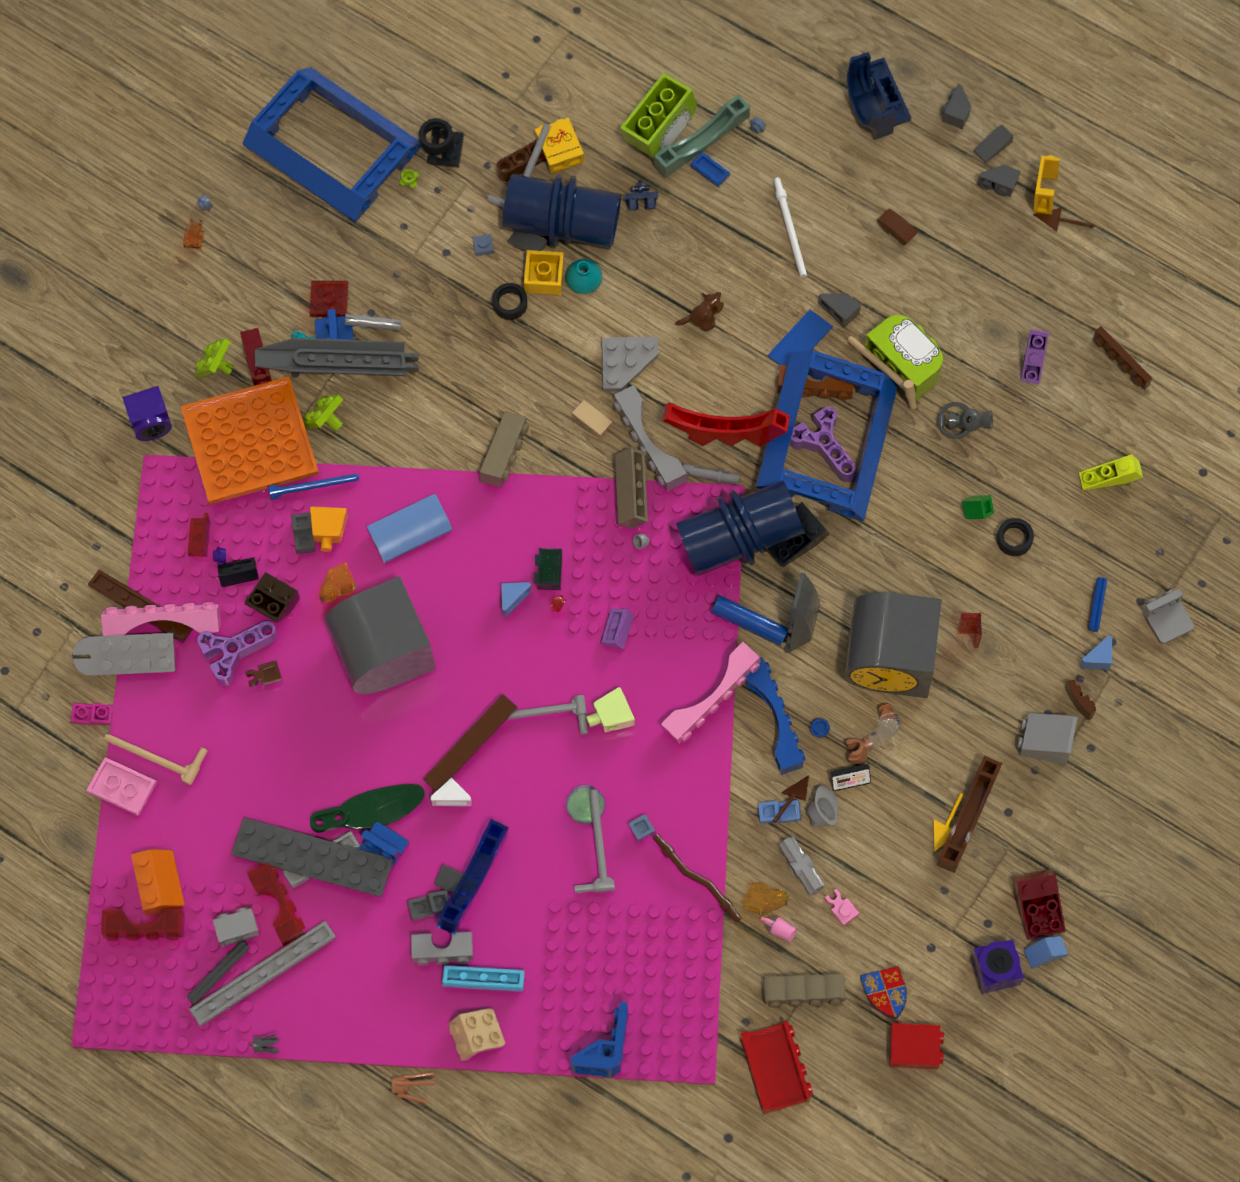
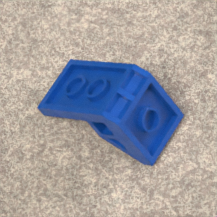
[571,1002,628,1078]

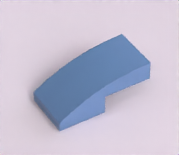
[758,800,802,823]

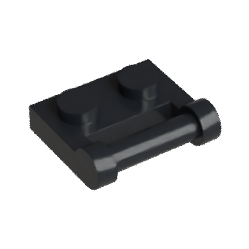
[427,129,464,168]

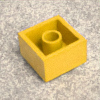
[524,250,564,296]

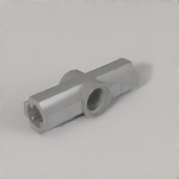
[779,836,824,895]

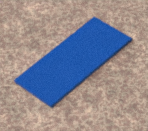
[768,309,833,365]

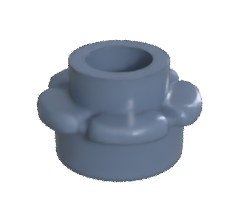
[749,117,766,134]
[196,194,213,211]

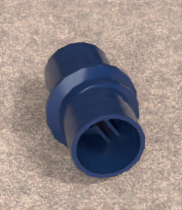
[502,174,621,248]
[676,480,805,576]

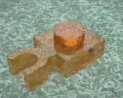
[183,219,204,249]

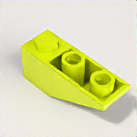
[1079,454,1143,490]

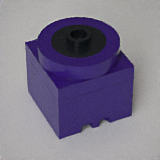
[122,386,172,441]
[971,939,1024,994]

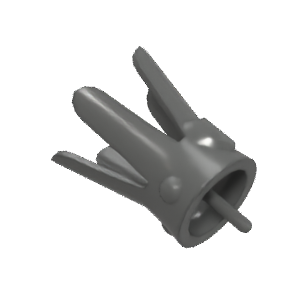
[248,1033,279,1054]

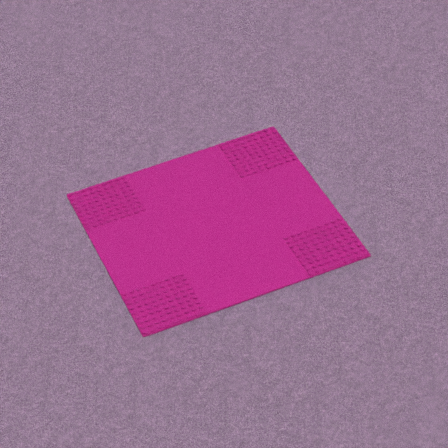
[72,455,745,1084]

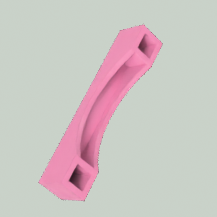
[101,602,221,636]
[661,642,761,744]

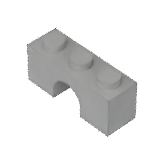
[411,932,473,966]

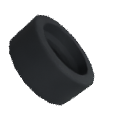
[419,118,454,155]
[492,283,528,320]
[997,518,1034,556]

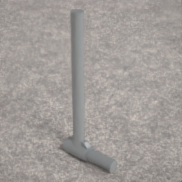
[487,124,551,209]
[507,695,588,735]
[574,790,615,894]

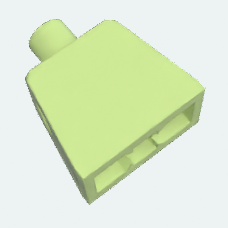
[586,687,635,732]

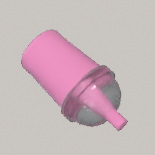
[760,915,797,942]

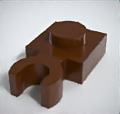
[246,661,282,687]

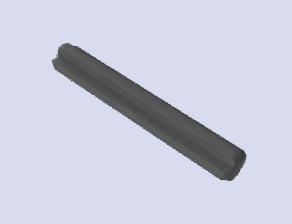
[187,941,249,1004]

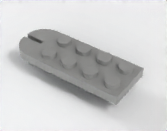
[73,633,176,676]

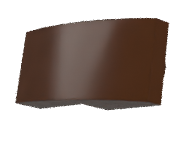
[876,209,918,245]
[1065,679,1096,720]

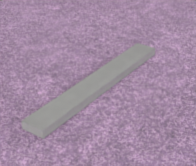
[189,921,336,1027]

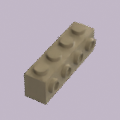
[480,411,529,488]
[615,447,648,529]

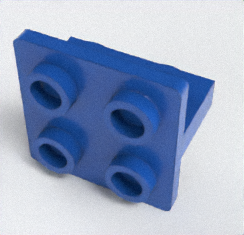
[315,309,354,340]
[359,822,409,870]

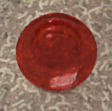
[550,594,566,613]

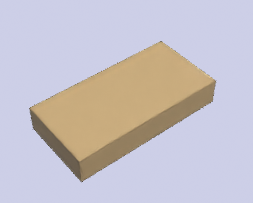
[572,400,613,438]

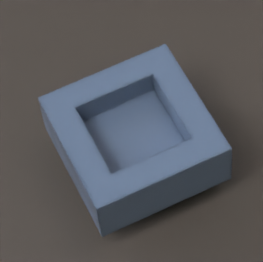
[473,234,494,256]
[628,814,655,842]

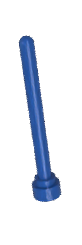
[268,474,359,500]

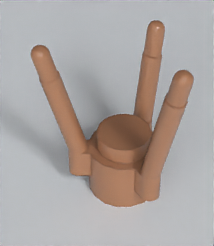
[392,1072,436,1104]

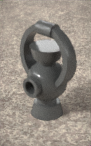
[937,402,993,439]

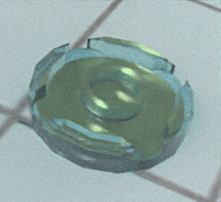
[566,785,605,824]

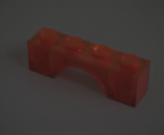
[247,863,306,947]
[101,909,185,941]

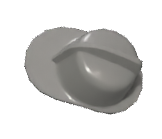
[808,786,838,827]

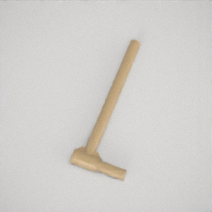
[847,336,917,409]
[104,733,208,786]

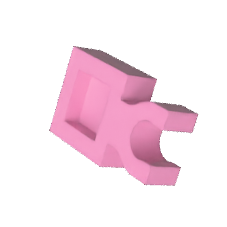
[824,888,859,927]

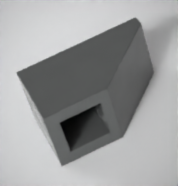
[941,84,971,130]
[977,165,1021,197]

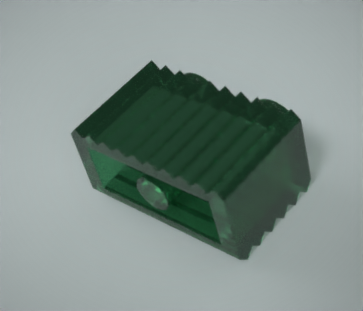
[534,548,563,590]

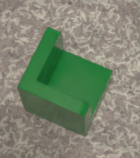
[962,495,994,519]

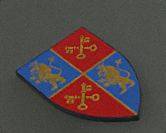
[860,966,907,1019]

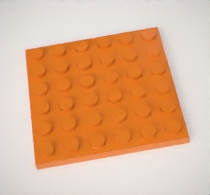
[180,377,319,505]

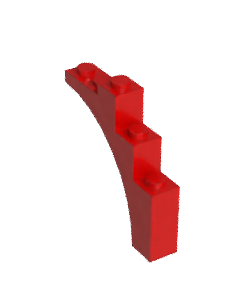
[662,402,790,447]

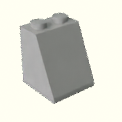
[1017,713,1078,765]

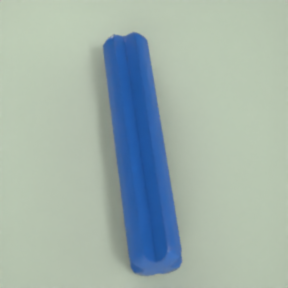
[1088,577,1107,632]

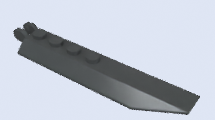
[255,338,419,376]

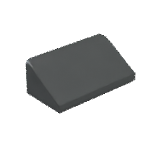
[434,865,479,902]

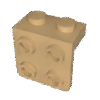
[449,1008,505,1061]

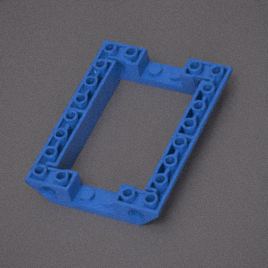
[242,67,421,223]
[755,350,898,521]

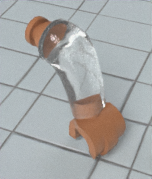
[846,704,900,766]

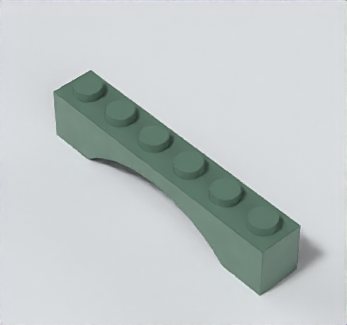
[654,94,750,178]

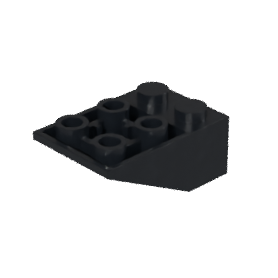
[768,502,829,567]

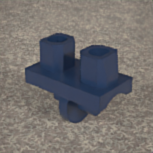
[625,180,658,211]

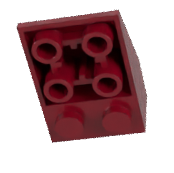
[1012,869,1066,940]

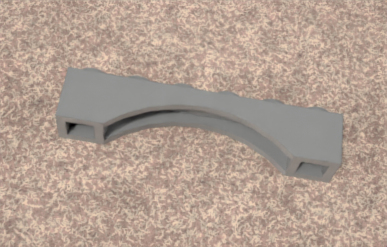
[613,385,687,491]

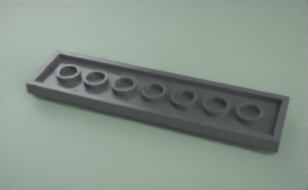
[231,818,394,898]

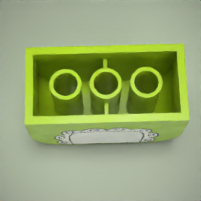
[620,73,697,159]
[865,315,943,400]

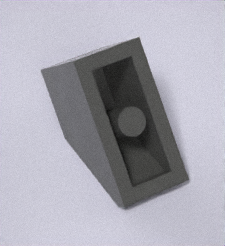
[818,293,861,328]

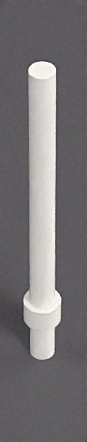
[773,177,807,278]

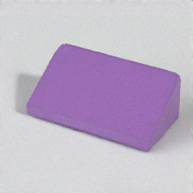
[601,609,634,649]

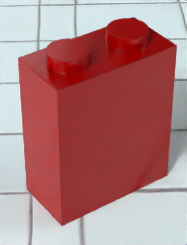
[890,1023,944,1070]

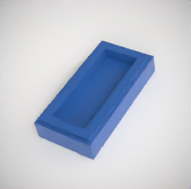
[690,152,730,188]

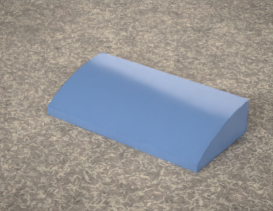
[367,494,453,563]

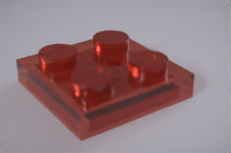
[310,280,349,317]

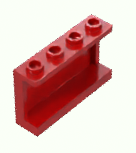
[740,1020,813,1114]

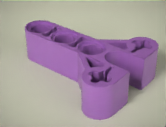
[789,407,855,482]
[197,621,277,686]

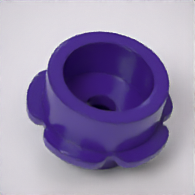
[213,547,226,565]

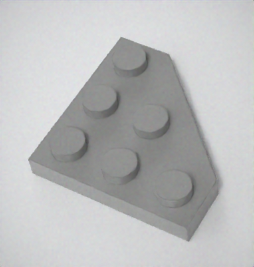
[602,337,658,392]

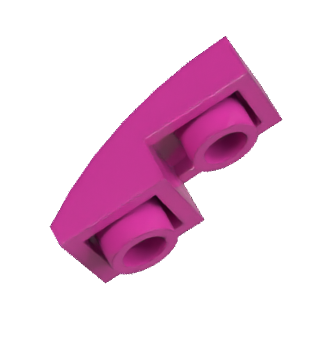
[70,703,112,725]

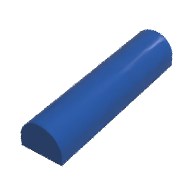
[711,595,789,646]

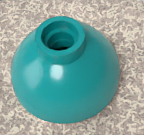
[566,259,603,294]

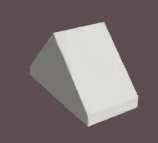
[431,778,472,806]

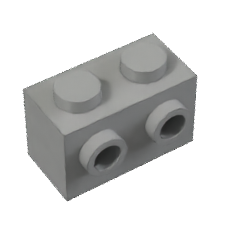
[213,908,260,947]

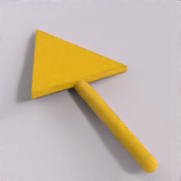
[933,793,963,852]

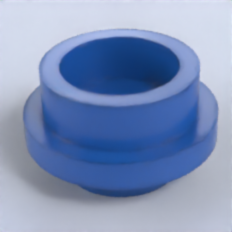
[810,718,830,738]

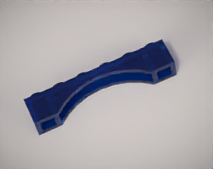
[437,819,509,935]

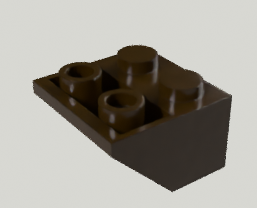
[244,572,300,623]

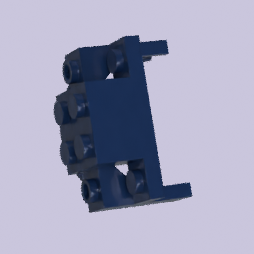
[847,52,911,139]

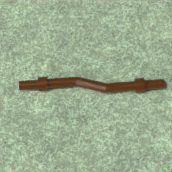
[653,834,742,923]

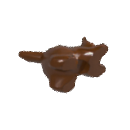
[675,292,724,331]

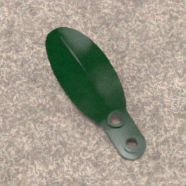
[310,784,425,833]

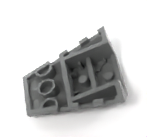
[785,573,820,653]

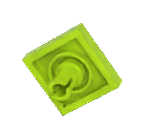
[194,338,234,378]
[304,395,343,431]

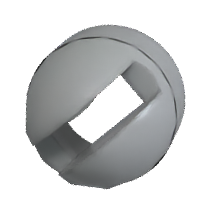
[633,533,650,550]

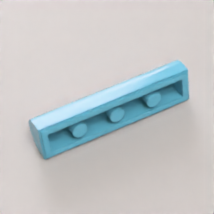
[442,966,525,992]

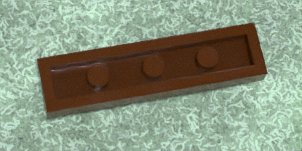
[1093,326,1152,390]

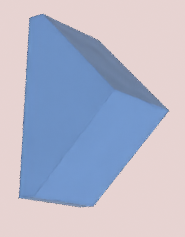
[501,582,532,618]
[1079,635,1112,670]
[1024,936,1069,969]

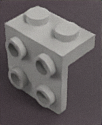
[1143,589,1194,644]

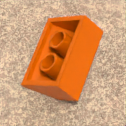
[131,849,185,916]

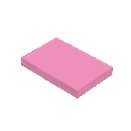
[86,757,157,817]

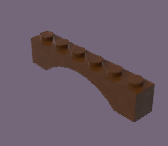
[937,755,1002,873]

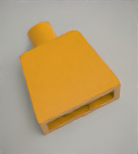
[310,507,348,552]

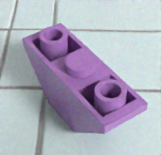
[1021,329,1049,384]

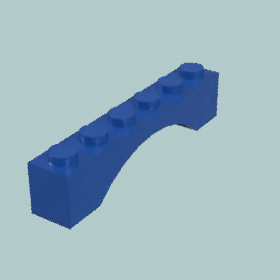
[745,657,806,775]

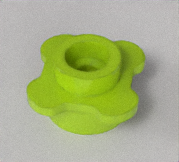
[399,169,419,188]

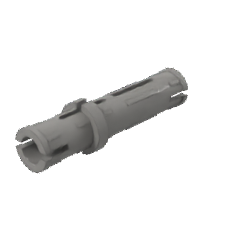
[344,314,401,331]
[683,463,740,485]

